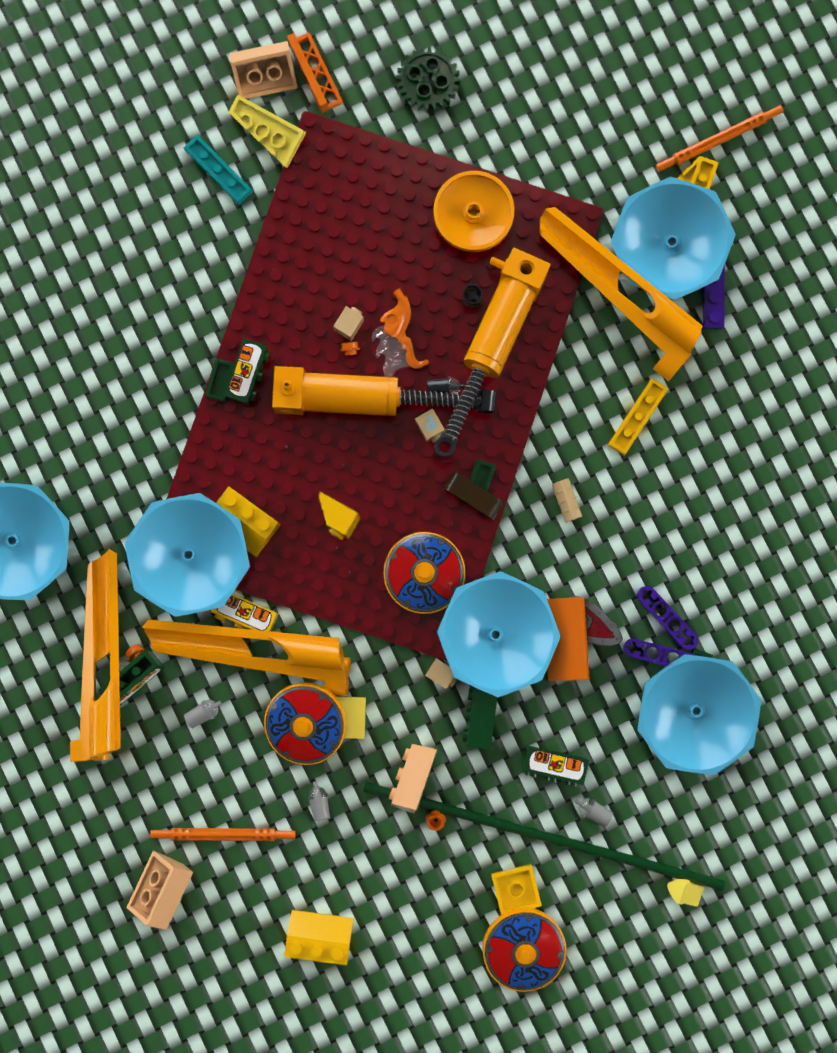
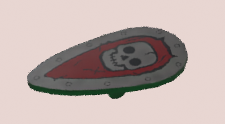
[568,596,623,645]

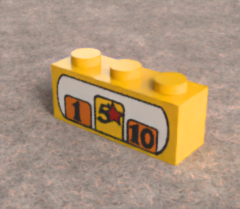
[211,594,279,631]

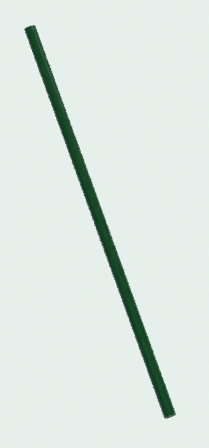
[363,782,725,891]

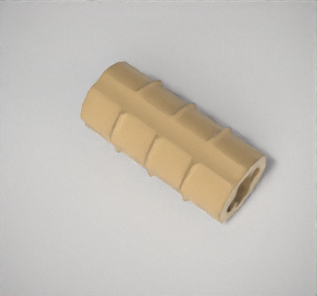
[552,478,582,523]

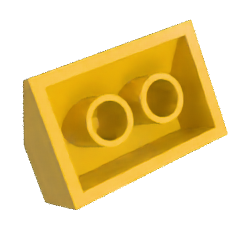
[216,486,281,557]
[319,492,360,540]
[284,910,353,965]

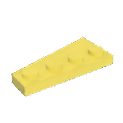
[229,95,306,168]

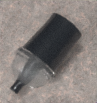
[427,377,465,394]

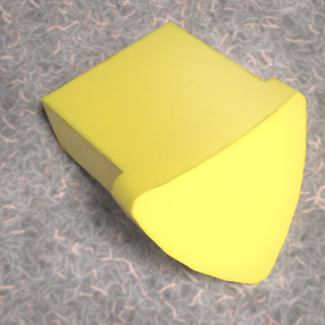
[667,879,704,907]

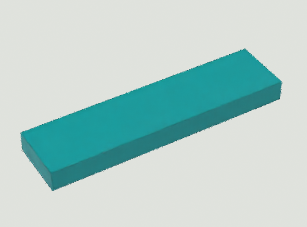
[183,134,253,205]

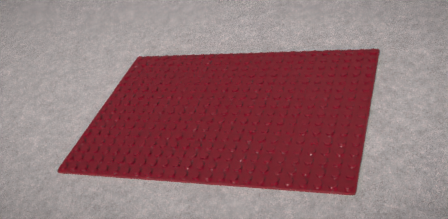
[166,111,603,661]

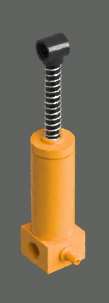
[434,247,551,461]
[272,366,496,416]

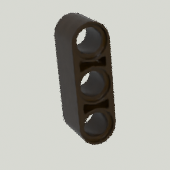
[443,471,504,520]

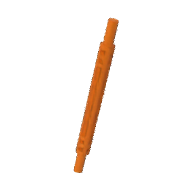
[656,105,783,172]
[150,828,296,841]

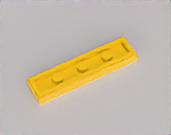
[608,378,669,456]

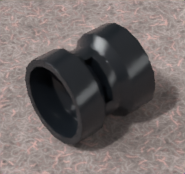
[462,284,483,309]

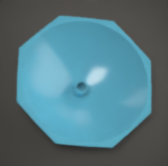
[611,177,736,300]
[0,483,69,600]
[125,493,250,617]
[437,571,561,697]
[638,654,762,775]

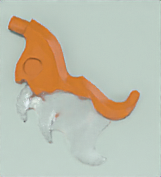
[372,289,429,378]

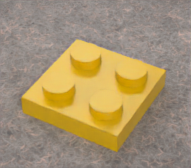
[491,864,542,914]

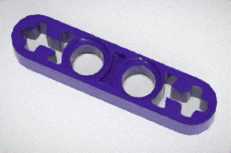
[637,586,698,650]
[623,639,698,666]

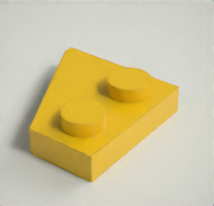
[677,156,719,189]

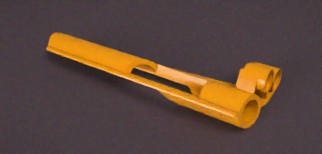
[539,207,703,381]
[70,549,121,762]
[142,620,351,696]

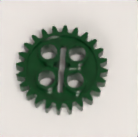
[396,47,460,113]

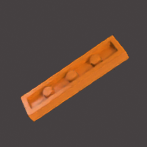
[287,32,343,113]

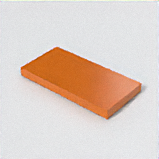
[547,597,590,681]

